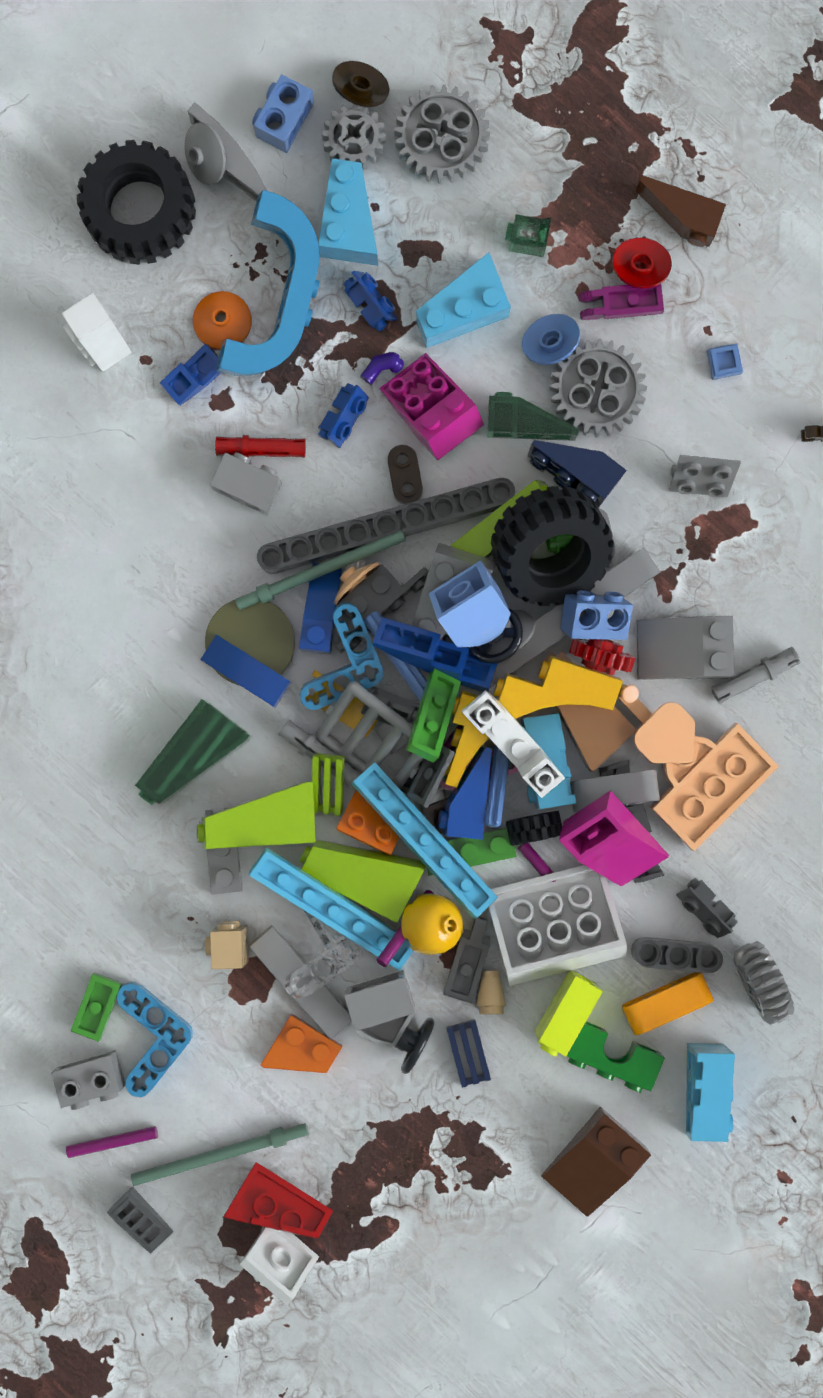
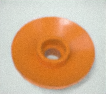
[193,291,252,350]

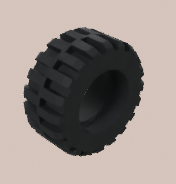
[76,140,196,265]
[491,486,614,606]

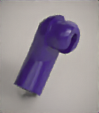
[360,352,404,385]

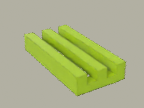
[312,753,345,816]

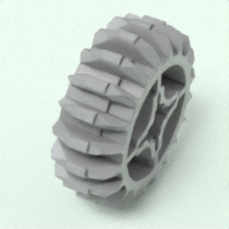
[733,941,794,1025]

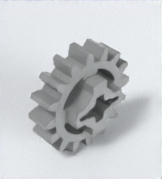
[322,104,386,170]

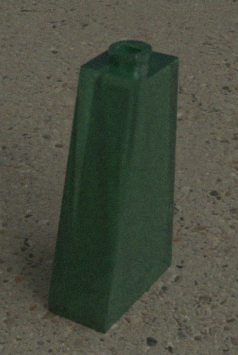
[135,699,253,805]

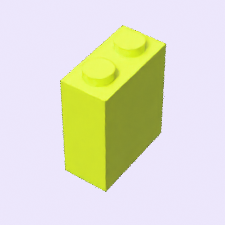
[534,970,603,1057]

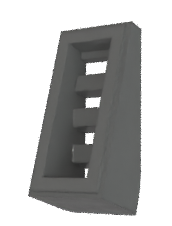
[107,1186,173,1254]

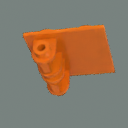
[336,790,399,856]

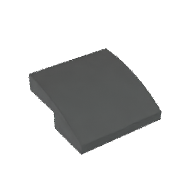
[400,745,455,808]

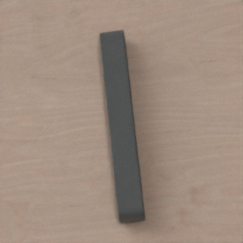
[257,477,515,574]

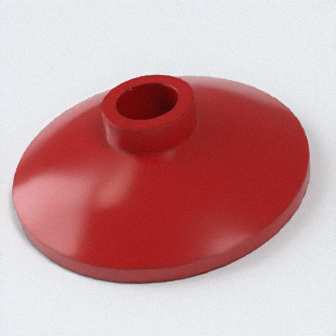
[612,238,672,288]

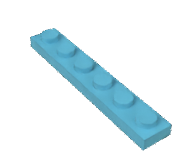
[351,762,498,919]
[249,847,413,971]

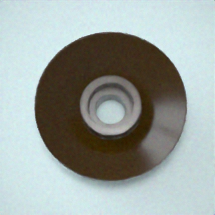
[332,61,390,107]

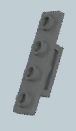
[335,564,429,654]

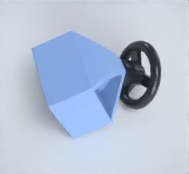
[429,560,523,664]

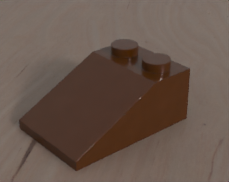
[541,1106,651,1217]

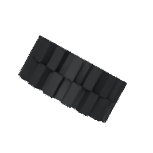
[506,810,562,846]

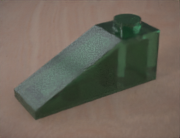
[487,392,578,441]

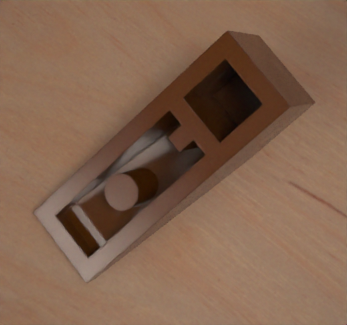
[636,175,726,247]

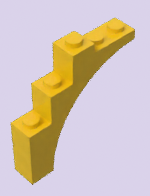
[444,655,623,788]

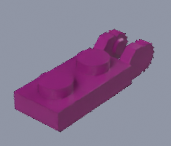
[578,284,664,320]

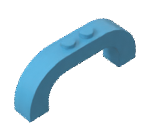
[215,190,320,376]

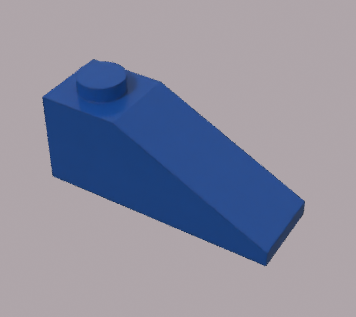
[299,563,342,655]
[438,747,492,840]

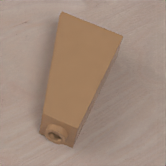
[540,651,637,772]

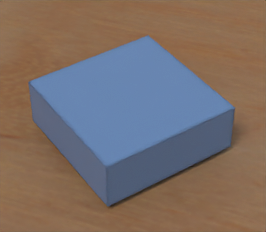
[706,343,743,380]

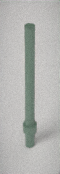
[235,530,406,610]
[131,1123,309,1186]

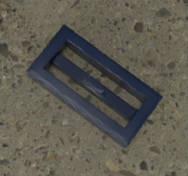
[446,1020,491,1088]

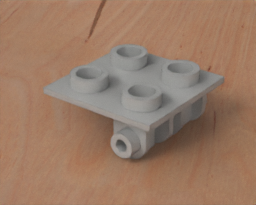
[669,455,741,497]

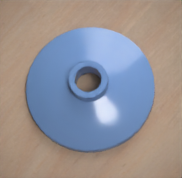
[522,314,580,365]

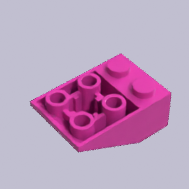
[379,353,484,461]
[559,790,669,886]

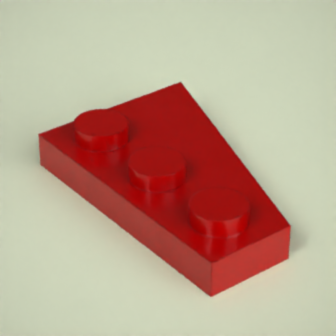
[222,1162,333,1239]

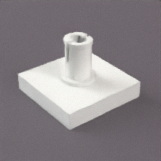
[240,1227,319,1305]

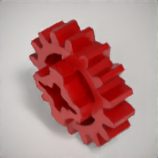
[569,639,636,675]

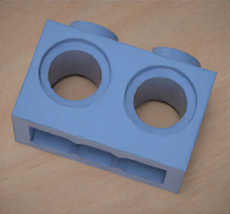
[252,74,314,153]
[560,590,633,640]

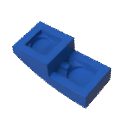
[160,344,221,406]

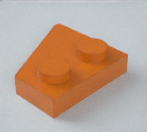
[260,1014,343,1073]

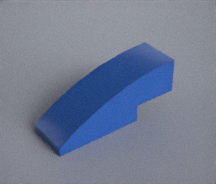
[200,634,292,708]

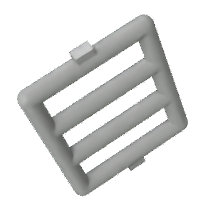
[315,681,424,789]

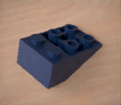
[527,440,627,508]

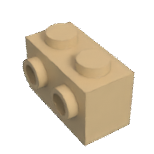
[205,920,249,969]

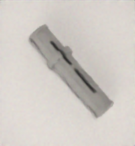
[711,646,801,704]
[278,719,361,788]

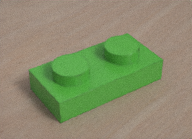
[71,973,123,1042]

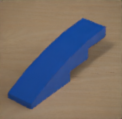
[373,617,497,693]

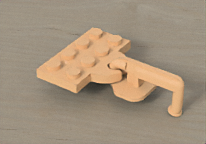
[617,684,779,851]

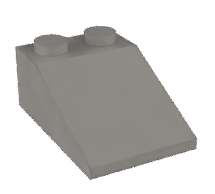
[637,616,734,680]

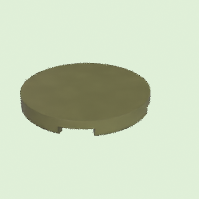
[205,600,295,686]

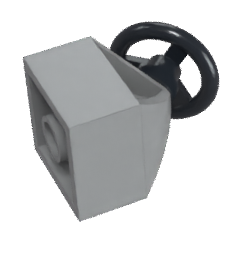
[344,970,435,1074]

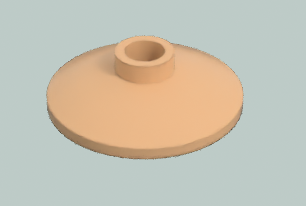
[334,562,381,606]

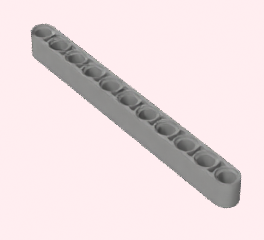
[375,548,660,755]

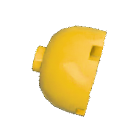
[401,894,463,955]

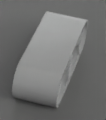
[570,770,660,812]

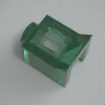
[505,214,551,257]

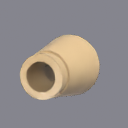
[476,971,506,1014]

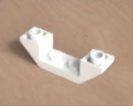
[462,690,565,798]

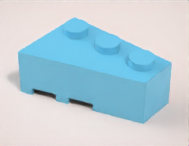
[318,158,378,266]
[416,252,511,348]
[521,713,576,809]
[686,1043,735,1142]

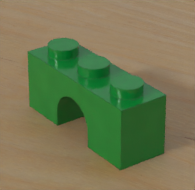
[567,1021,665,1093]

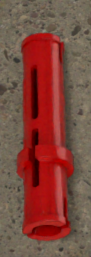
[215,435,306,458]

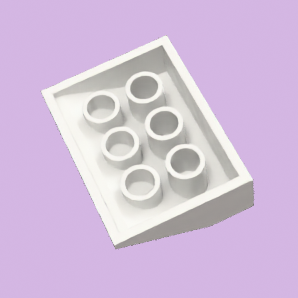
[489,865,627,986]

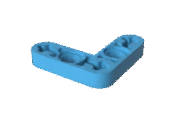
[300,602,384,710]
[117,982,193,1097]

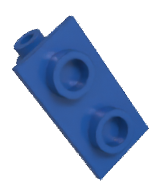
[343,271,398,332]
[318,383,369,448]

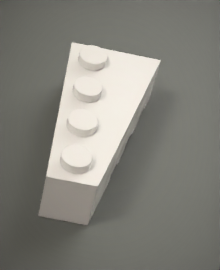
[61,293,132,371]

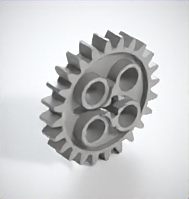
[394,84,490,184]
[549,339,647,437]

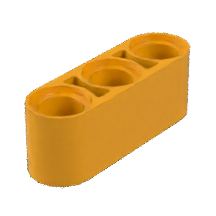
[622,972,714,1035]

